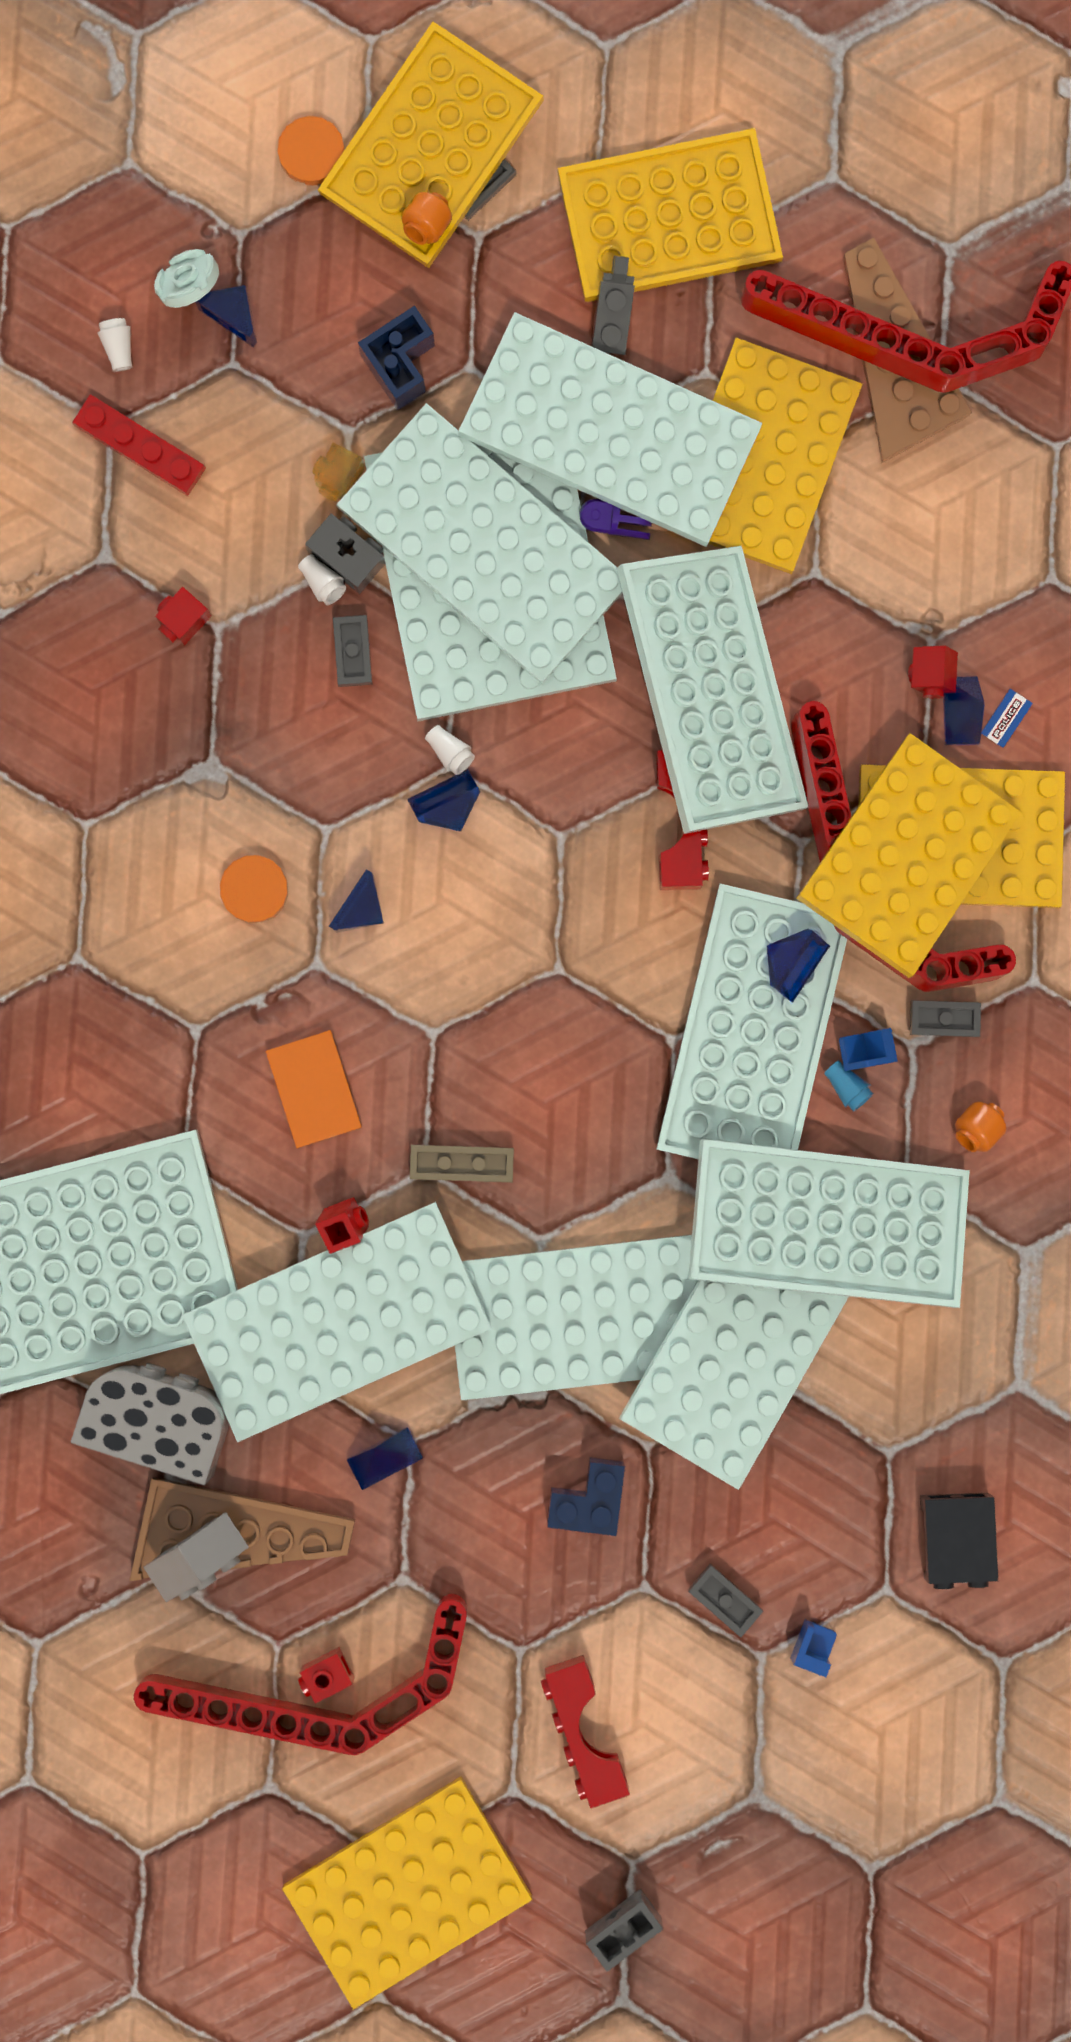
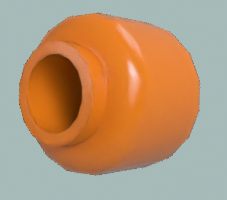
[401,192,452,245]
[955,1102,1007,1152]

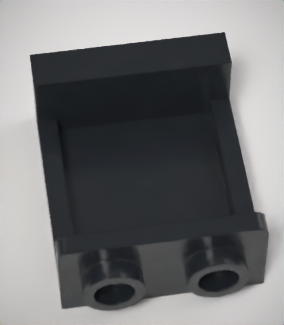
[920,1493,998,1589]

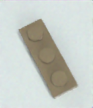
[410,1145,514,1183]

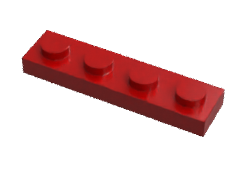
[72,394,206,496]

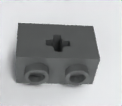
[305,513,385,595]
[585,1888,663,1972]

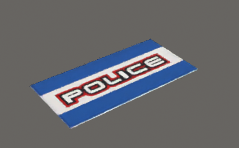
[981,689,1033,748]

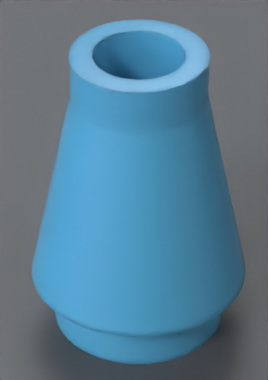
[824,1060,874,1112]

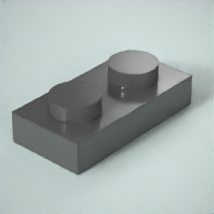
[333,615,373,687]
[910,1000,981,1037]
[688,1564,763,1637]

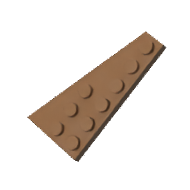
[843,237,972,463]
[130,1477,355,1581]

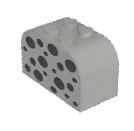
[70,1363,229,1485]

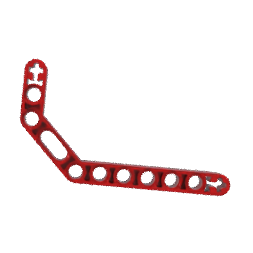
[741,261,1071,393]
[791,701,1016,992]
[134,1594,467,1755]

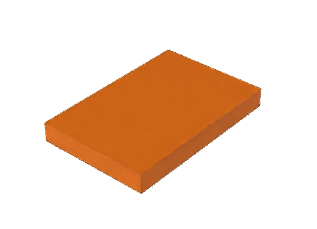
[266,1030,362,1149]

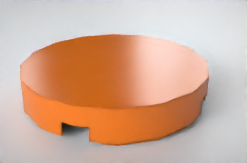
[277,116,345,186]
[220,855,288,923]

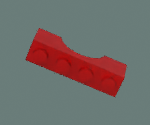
[656,750,709,890]
[541,1655,630,1809]

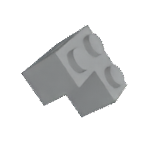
[143,1512,248,1602]

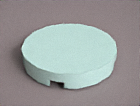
[154,249,219,308]

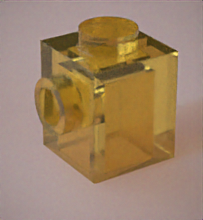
[312,443,365,501]

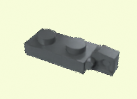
[591,256,635,355]

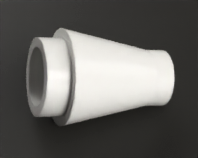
[97,318,133,371]
[298,554,346,605]
[425,725,475,775]

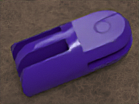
[579,499,652,540]

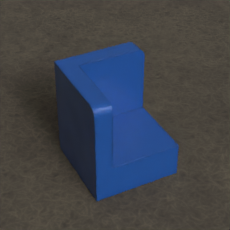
[839,1028,898,1071]
[790,1620,837,1677]

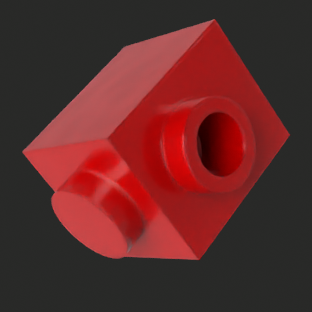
[155,586,212,646]
[908,645,958,699]
[315,1197,369,1254]
[298,1647,355,1704]

